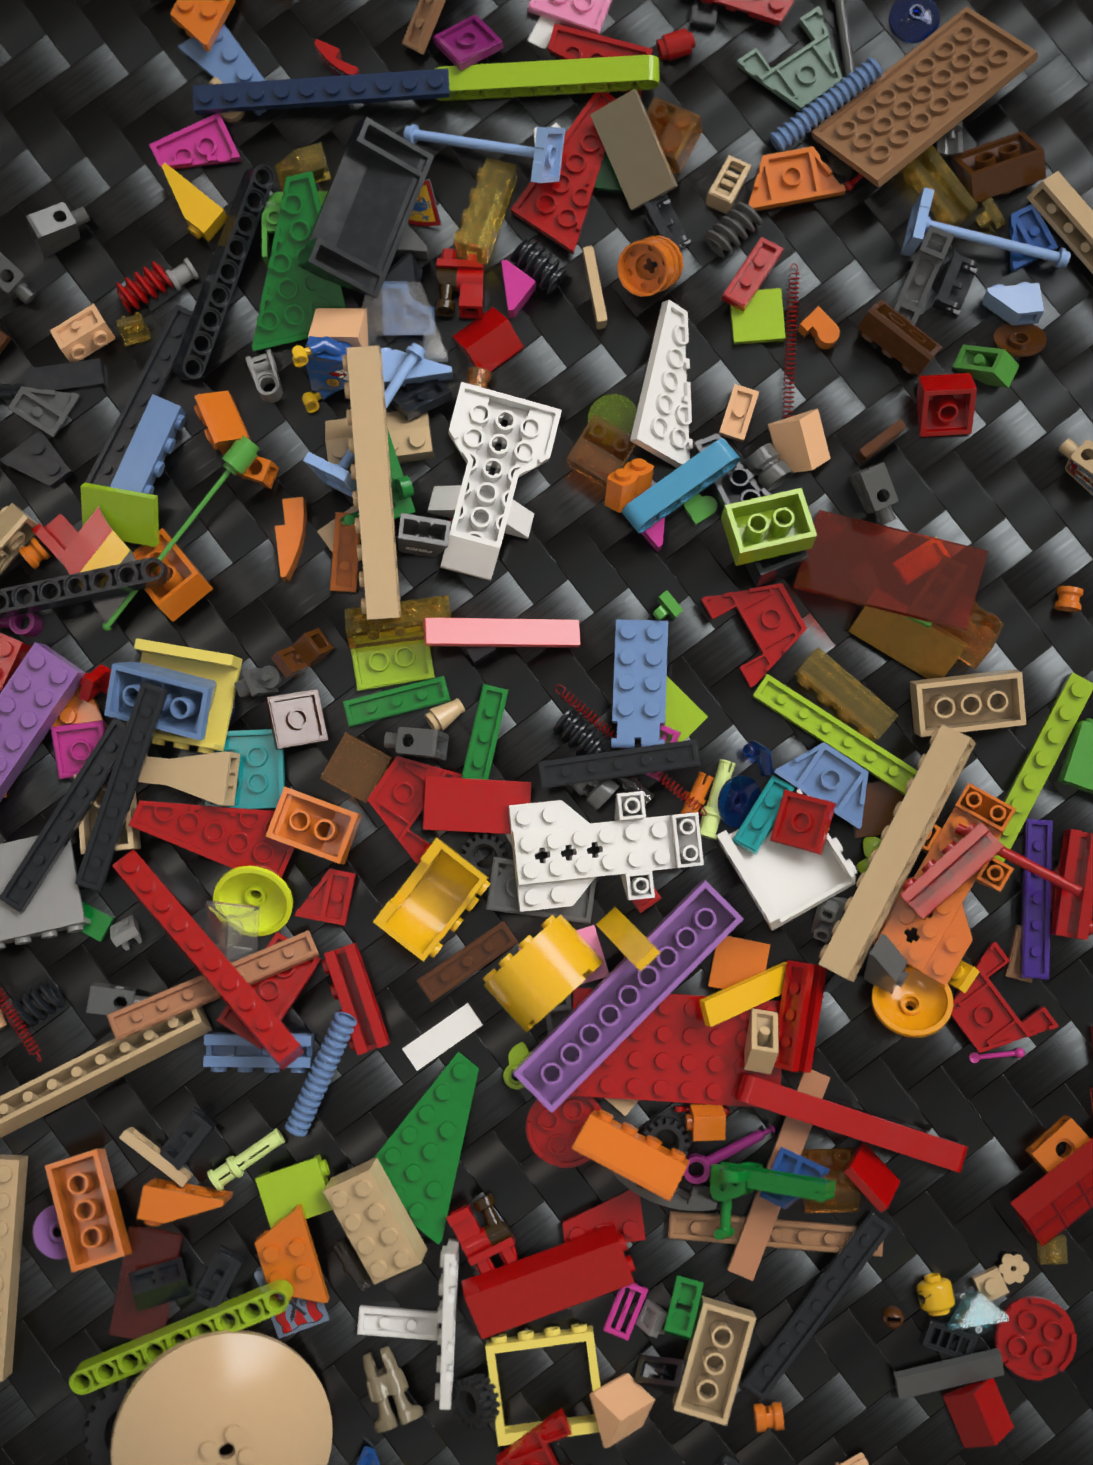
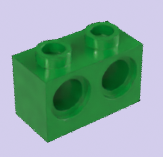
[664,1276,704,1341]

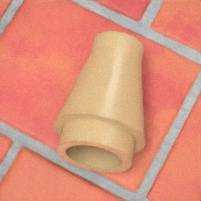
[425,698,465,732]

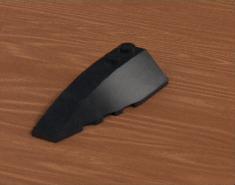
[694,433,808,587]

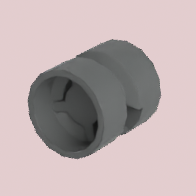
[744,443,793,492]
[570,779,620,811]

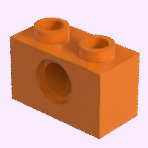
[1025,1115,1090,1174]

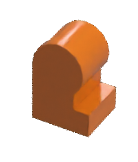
[798,306,840,349]
[236,456,279,489]

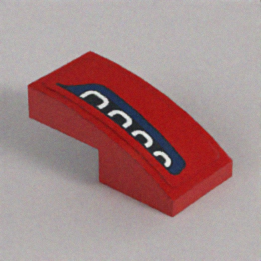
[314,39,360,76]

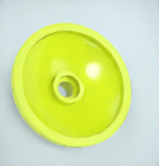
[213,866,293,936]

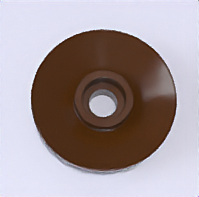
[993,323,1047,357]

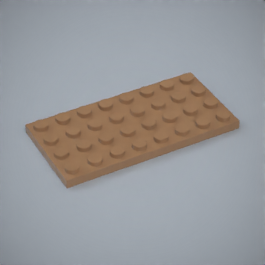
[811,6,1038,187]

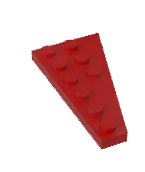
[511,92,616,255]
[129,800,295,878]

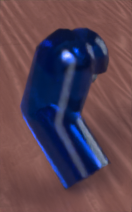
[743,741,774,776]

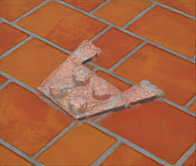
[362,282,448,362]

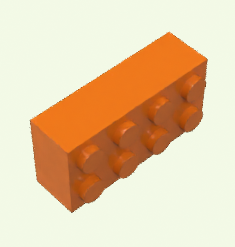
[45,1148,132,1273]

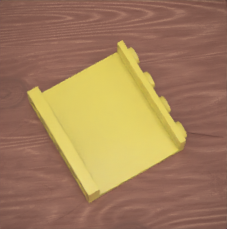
[127,638,243,754]

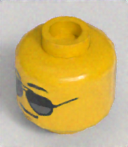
[917,1273,955,1316]

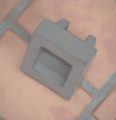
[110,914,142,950]
[635,1299,668,1338]

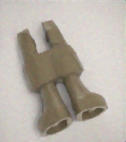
[363,1346,424,1433]

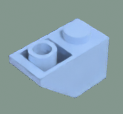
[982,282,1044,326]

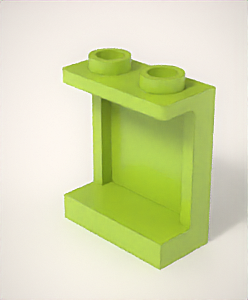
[255,1154,333,1228]

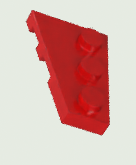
[562,1189,646,1243]

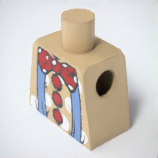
[1059,438,1093,496]

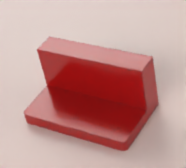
[32,514,78,565]

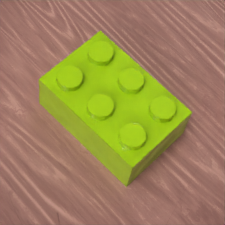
[721,488,817,566]

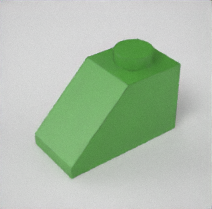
[953,344,1019,388]

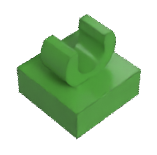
[653,590,684,621]

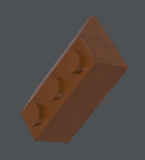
[951,131,1046,203]
[858,299,942,376]

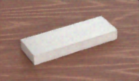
[402,1003,483,1071]
[357,1305,439,1341]

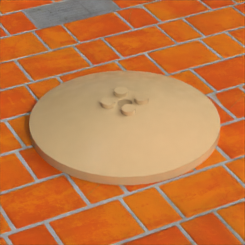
[110,1330,333,1465]

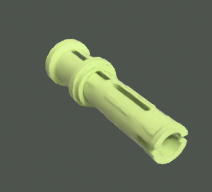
[700,759,736,840]
[207,1128,286,1191]

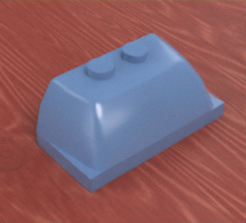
[104,662,217,740]

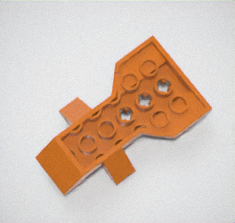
[873,782,1016,987]

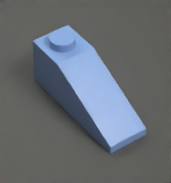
[381,348,454,387]

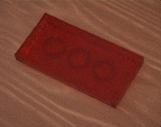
[109,1225,183,1339]

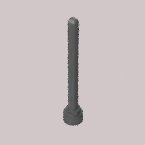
[832,0,858,100]

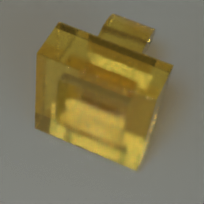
[975,198,1006,229]
[116,312,151,346]
[1037,1234,1068,1265]

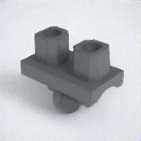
[935,121,963,157]
[234,665,282,697]
[811,896,848,943]

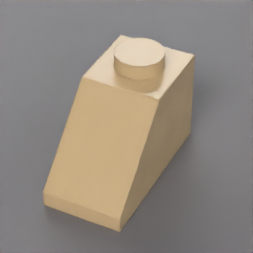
[744,1008,778,1074]

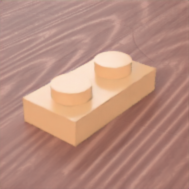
[719,384,759,442]

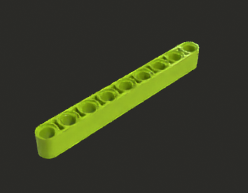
[435,55,660,101]
[69,1279,294,1395]

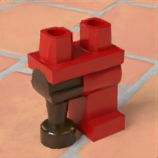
[434,248,484,319]
[446,1193,518,1274]

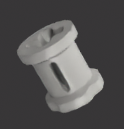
[165,258,199,291]

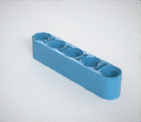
[622,438,740,533]

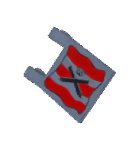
[254,1266,330,1338]

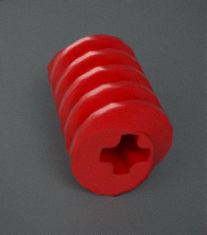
[116,261,174,314]

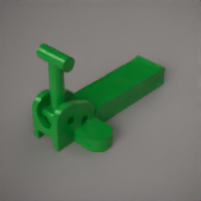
[340,428,416,527]
[710,1161,836,1240]

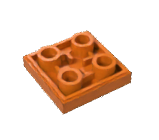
[708,936,771,989]

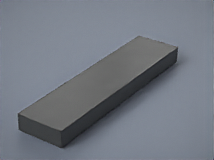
[893,1348,1004,1400]

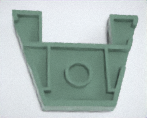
[736,6,842,112]

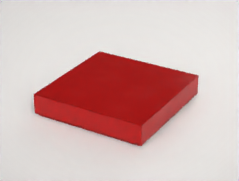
[770,790,836,855]
[844,1141,900,1213]

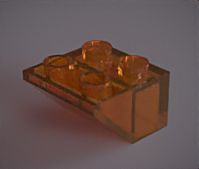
[646,97,703,174]
[567,414,637,488]
[939,594,1004,669]
[801,1148,861,1213]

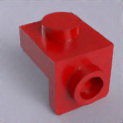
[79,664,111,703]

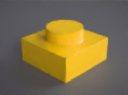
[948,960,980,993]

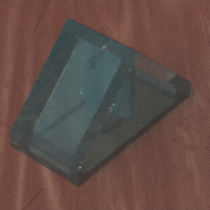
[947,1291,1009,1330]

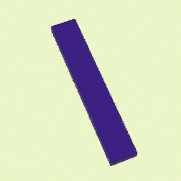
[1020,819,1053,980]

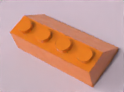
[572,1110,690,1201]

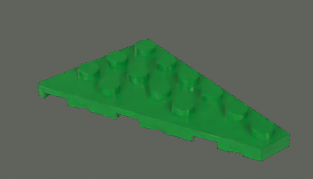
[252,171,346,351]
[372,1051,479,1245]

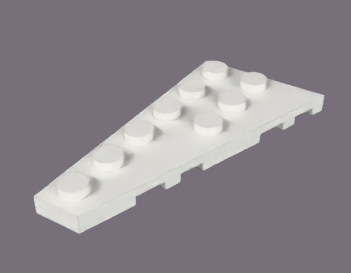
[630,300,693,468]
[435,1238,460,1410]

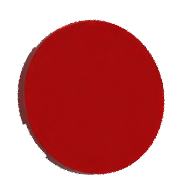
[526,1096,602,1168]
[994,1296,1077,1381]

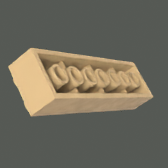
[0,1154,28,1381]

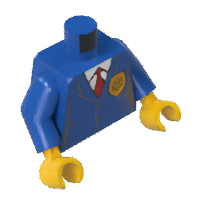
[292,336,352,413]

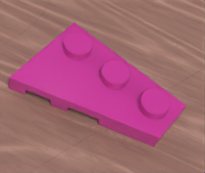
[149,113,242,171]

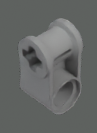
[246,349,283,403]

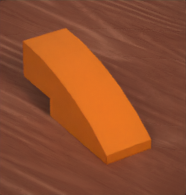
[275,497,307,582]

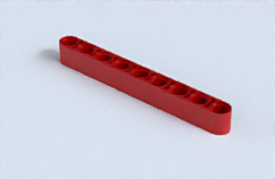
[736,1074,968,1173]

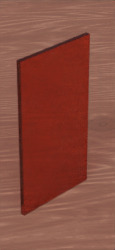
[794,510,988,631]

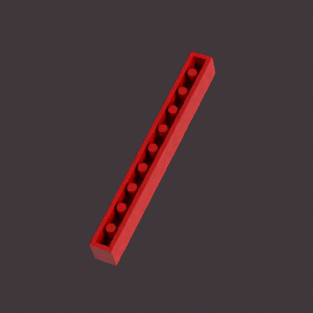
[112,849,304,1071]

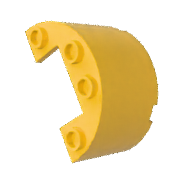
[373,838,491,962]
[483,914,604,1033]

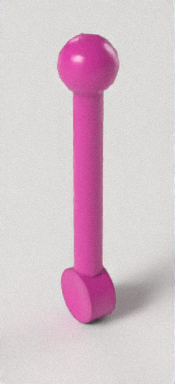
[968,1048,1025,1063]

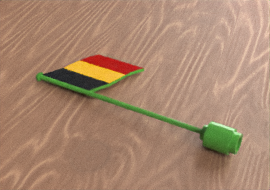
[60,436,260,631]

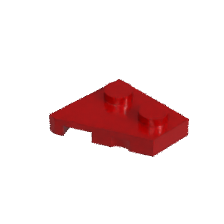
[295,869,356,926]

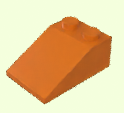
[132,528,213,622]
[265,787,363,865]
[137,1177,233,1226]

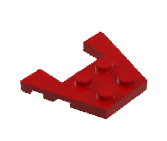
[701,583,807,688]
[367,756,462,865]
[951,941,1059,1053]
[496,1409,572,1465]

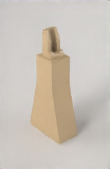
[139,752,240,806]

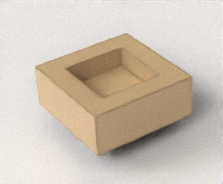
[972,1266,1009,1304]

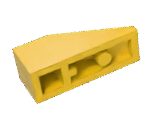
[162,163,227,242]

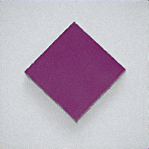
[433,14,503,71]

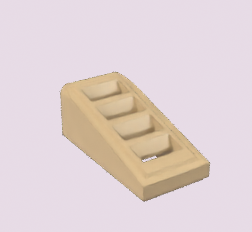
[706,155,752,214]

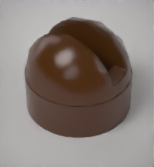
[881,1305,904,1329]

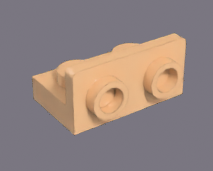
[50,304,115,363]

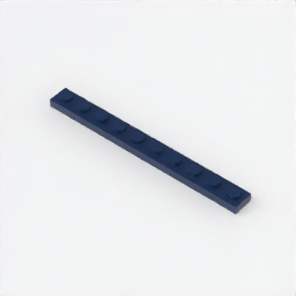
[193,68,450,115]

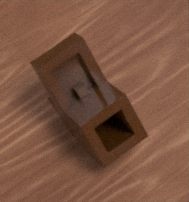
[271,628,334,679]

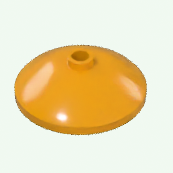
[872,965,953,1038]

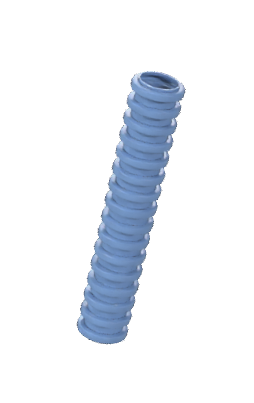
[770,57,883,152]
[285,1012,357,1137]

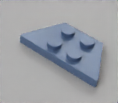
[774,742,869,829]

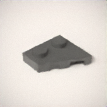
[8,386,81,438]

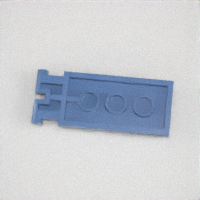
[611,619,668,749]

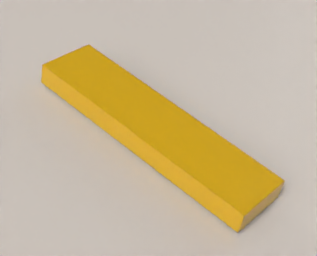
[596,907,660,971]
[699,962,787,1027]

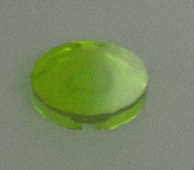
[588,394,637,446]

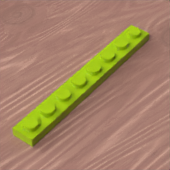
[994,672,1093,863]
[752,674,918,796]

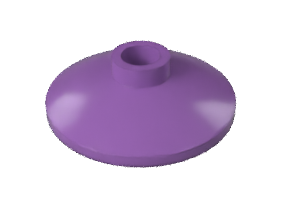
[33,1205,68,1259]

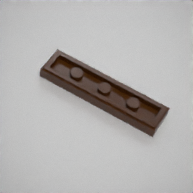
[416,921,519,1002]

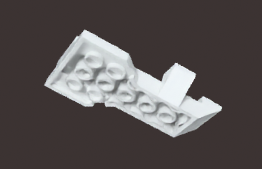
[427,382,562,581]
[508,791,704,912]

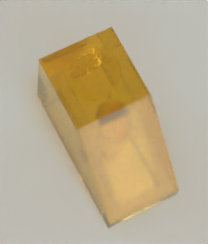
[275,143,331,192]

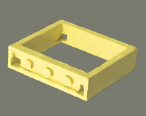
[485,1323,601,1446]

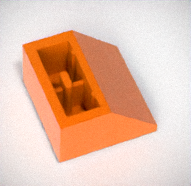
[194,391,251,455]

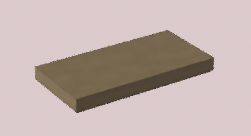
[590,89,678,210]

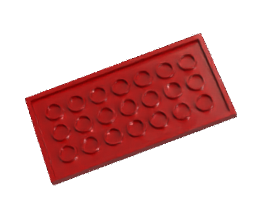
[569,987,782,1108]

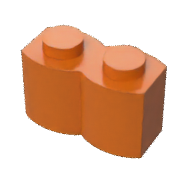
[605,458,654,513]

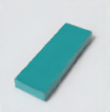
[733,775,796,855]

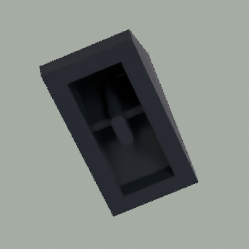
[634,1354,687,1395]

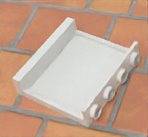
[717,789,857,931]

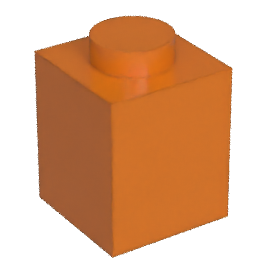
[685,1104,726,1141]

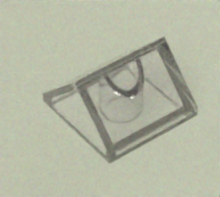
[205,900,260,963]

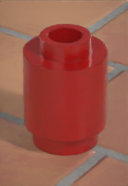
[656,28,695,61]

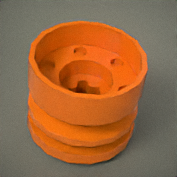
[617,235,683,297]

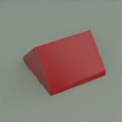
[452,307,524,378]
[942,1378,1014,1448]

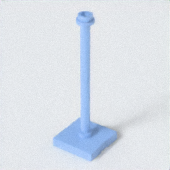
[404,124,566,183]
[901,187,1070,268]
[303,343,426,498]

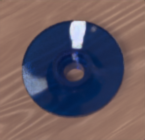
[889,0,940,43]
[718,775,761,828]

